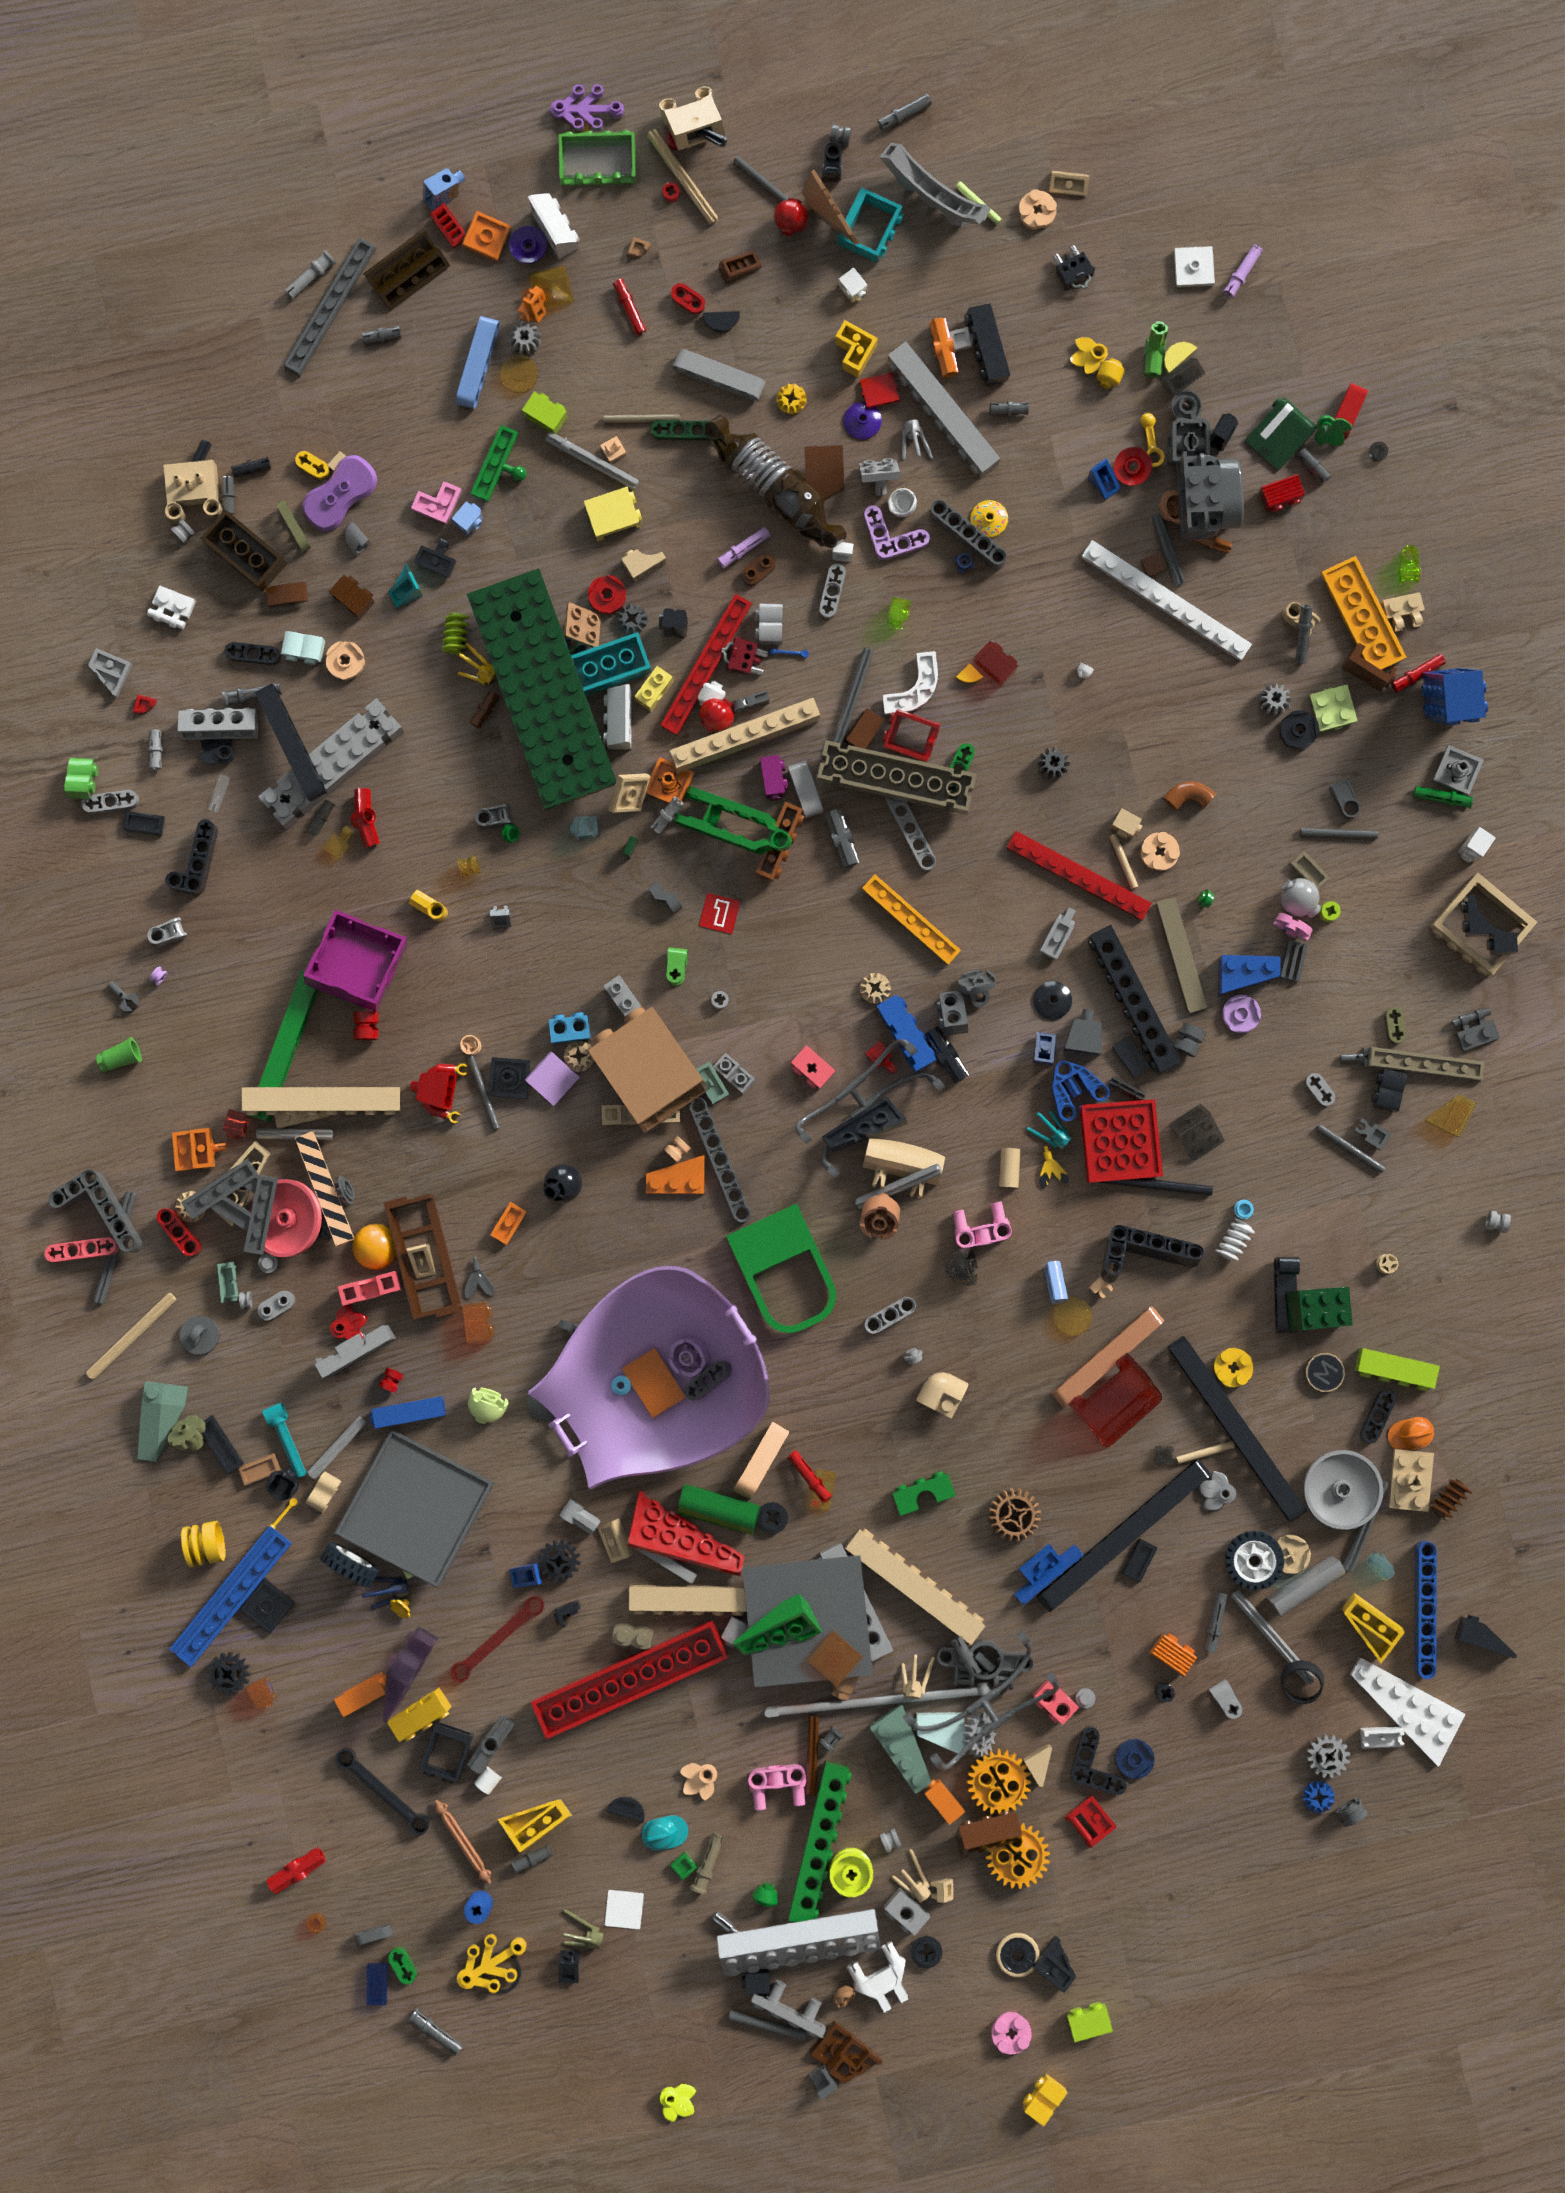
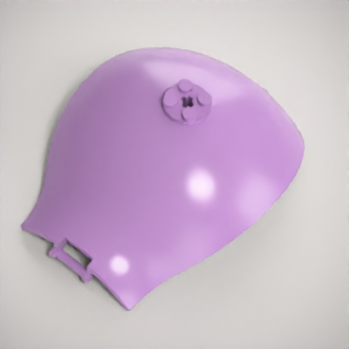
[528,1266,770,1489]

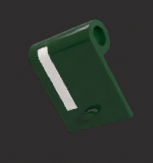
[1245,397,1317,471]

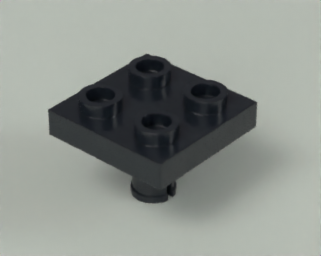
[488,1057,531,1099]

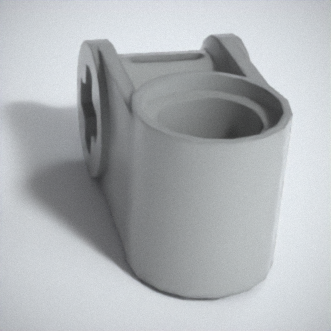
[147,917,188,947]
[1209,1679,1242,1719]

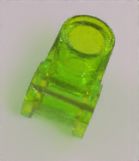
[1398,545,1421,584]

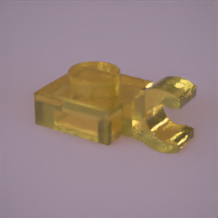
[322,826,354,861]

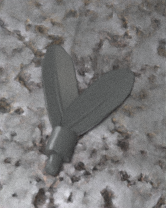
[465,1257,494,1299]

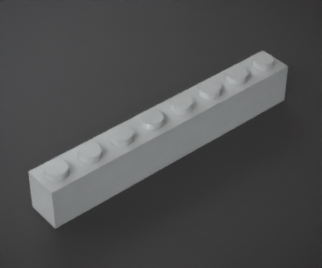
[887,342,1000,478]

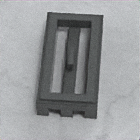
[1280,940,1308,982]

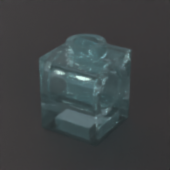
[570,815,599,840]

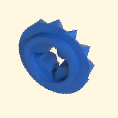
[1303,1781,1335,1813]

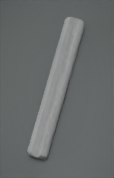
[256,1128,333,1140]
[307,1416,366,1479]

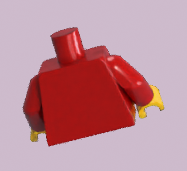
[410,1064,467,1123]

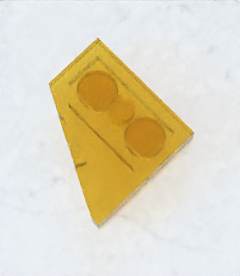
[1425,1094,1477,1138]

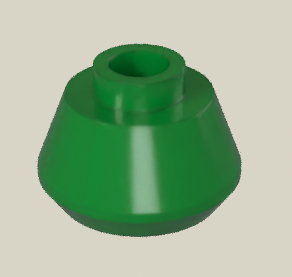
[752,1882,778,1907]

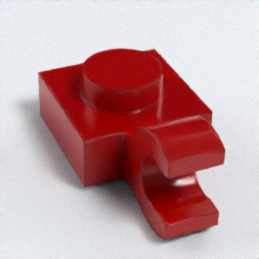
[865,1041,897,1075]

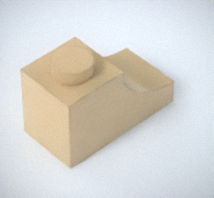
[622,549,667,583]

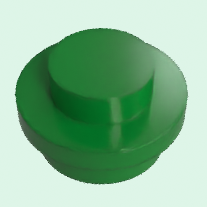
[501,823,520,843]
[1197,889,1214,908]

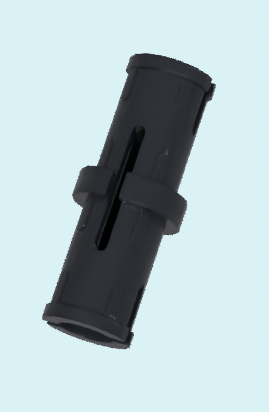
[231,457,271,478]

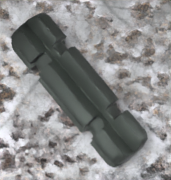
[1109,1077,1146,1101]

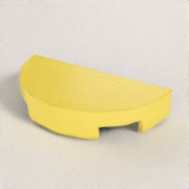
[1164,342,1197,375]

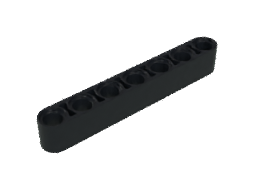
[255,683,327,802]

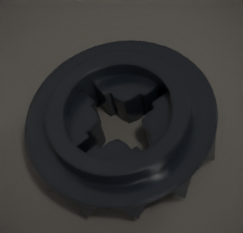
[757,1502,788,1534]
[911,1935,942,1969]

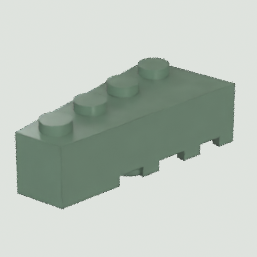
[869,1703,932,1794]

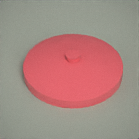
[249,1179,322,1257]

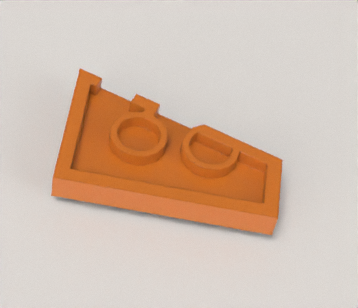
[646,1155,705,1194]

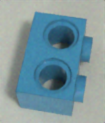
[549,1012,591,1044]

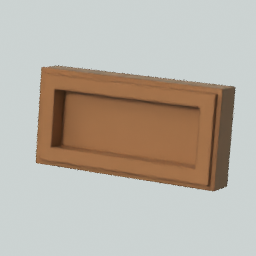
[238,1453,281,1486]

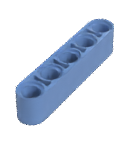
[455,316,500,409]

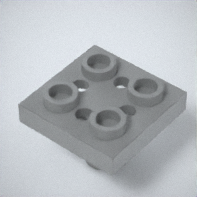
[859,458,900,495]
[1432,745,1484,796]

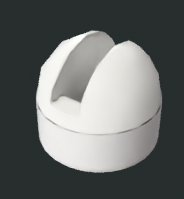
[1077,663,1094,679]

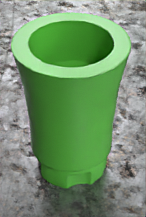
[96,1037,142,1072]

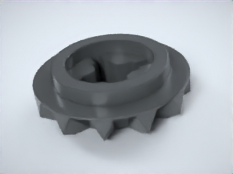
[617,604,647,635]
[334,1176,355,1206]

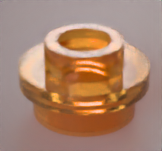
[306,1913,326,1934]

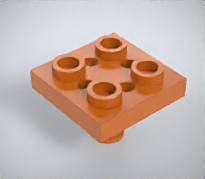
[646,757,695,804]

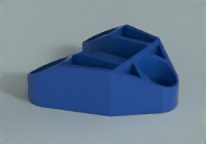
[1051,1061,1110,1122]

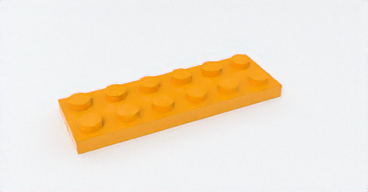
[1320,556,1407,670]

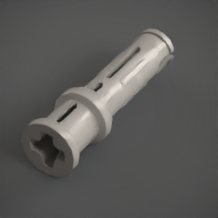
[285,250,337,299]

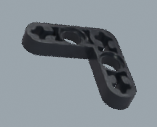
[1070,1726,1127,1795]

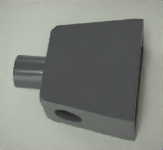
[1064,1009,1102,1056]

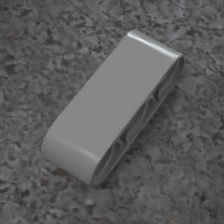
[788,761,824,819]
[864,1297,916,1334]

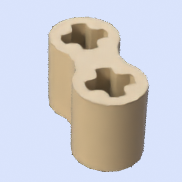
[306,1472,342,1513]

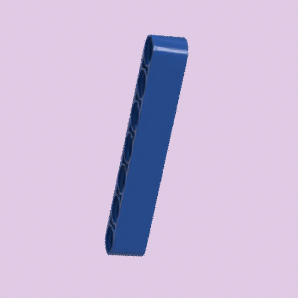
[1414,1540,1437,1679]

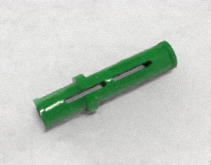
[1413,785,1473,809]

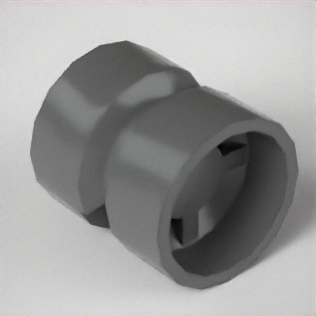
[1173,1022,1207,1058]

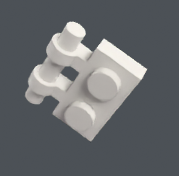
[147,585,196,629]

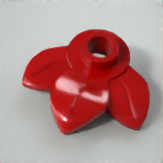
[330,1305,368,1340]

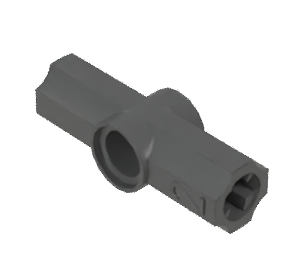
[825,808,859,868]
[467,1714,515,1774]

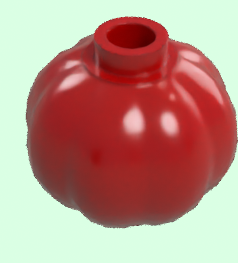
[774,198,809,236]
[699,698,734,733]

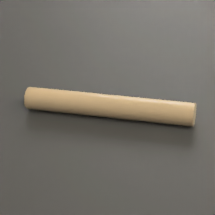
[1109,834,1138,889]
[1176,1441,1235,1465]

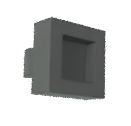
[490,905,511,928]

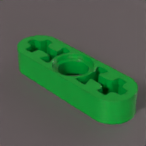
[950,743,975,794]

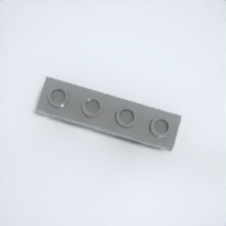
[751,1980,826,2038]

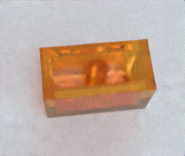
[462,1302,495,1344]

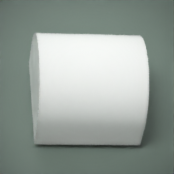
[832,542,853,562]
[474,1766,502,1795]

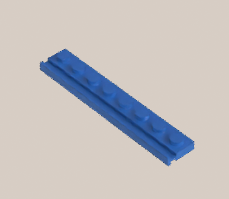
[169,1525,292,1667]

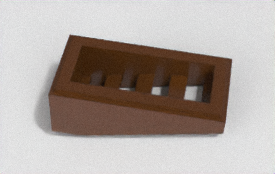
[718,250,762,283]

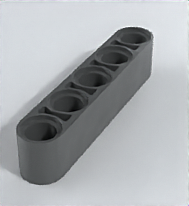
[930,500,1007,570]

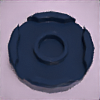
[1115,1738,1155,1779]

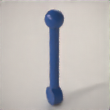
[769,648,809,658]

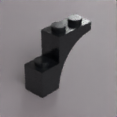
[1461,896,1518,955]

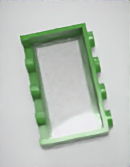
[559,130,636,186]

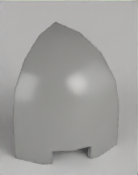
[345,521,371,557]

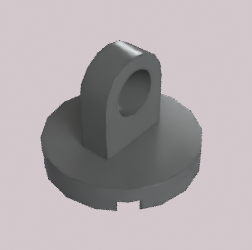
[957,970,996,1007]
[180,1316,220,1355]

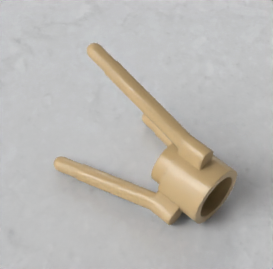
[901,1655,935,1699]
[892,1849,931,1902]

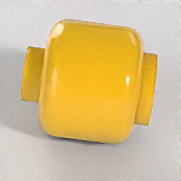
[1097,358,1125,389]

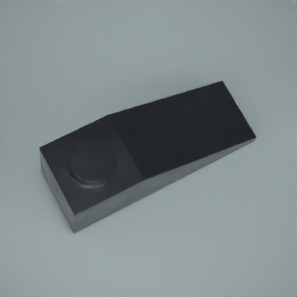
[1455,1614,1517,1659]

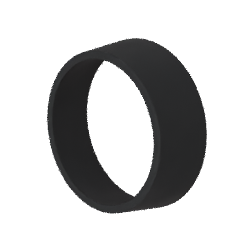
[1280,1660,1324,1704]

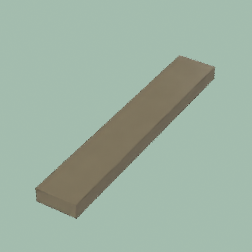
[1156,898,1208,1014]
[1367,1047,1485,1081]

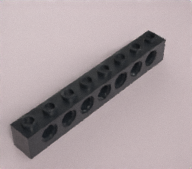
[1088,925,1181,1074]

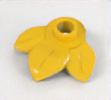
[1070,337,1108,374]

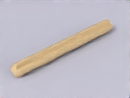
[648,129,718,224]
[86,1293,177,1379]

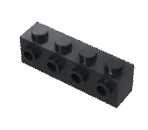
[964,303,1011,386]

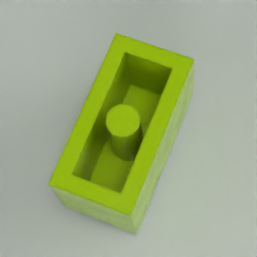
[522,391,568,434]
[1066,2002,1113,2042]

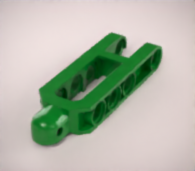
[673,786,792,855]

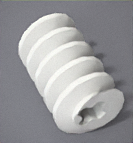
[1215,1218,1255,1261]

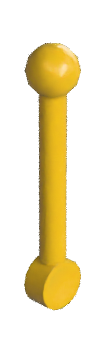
[268,1498,298,1529]

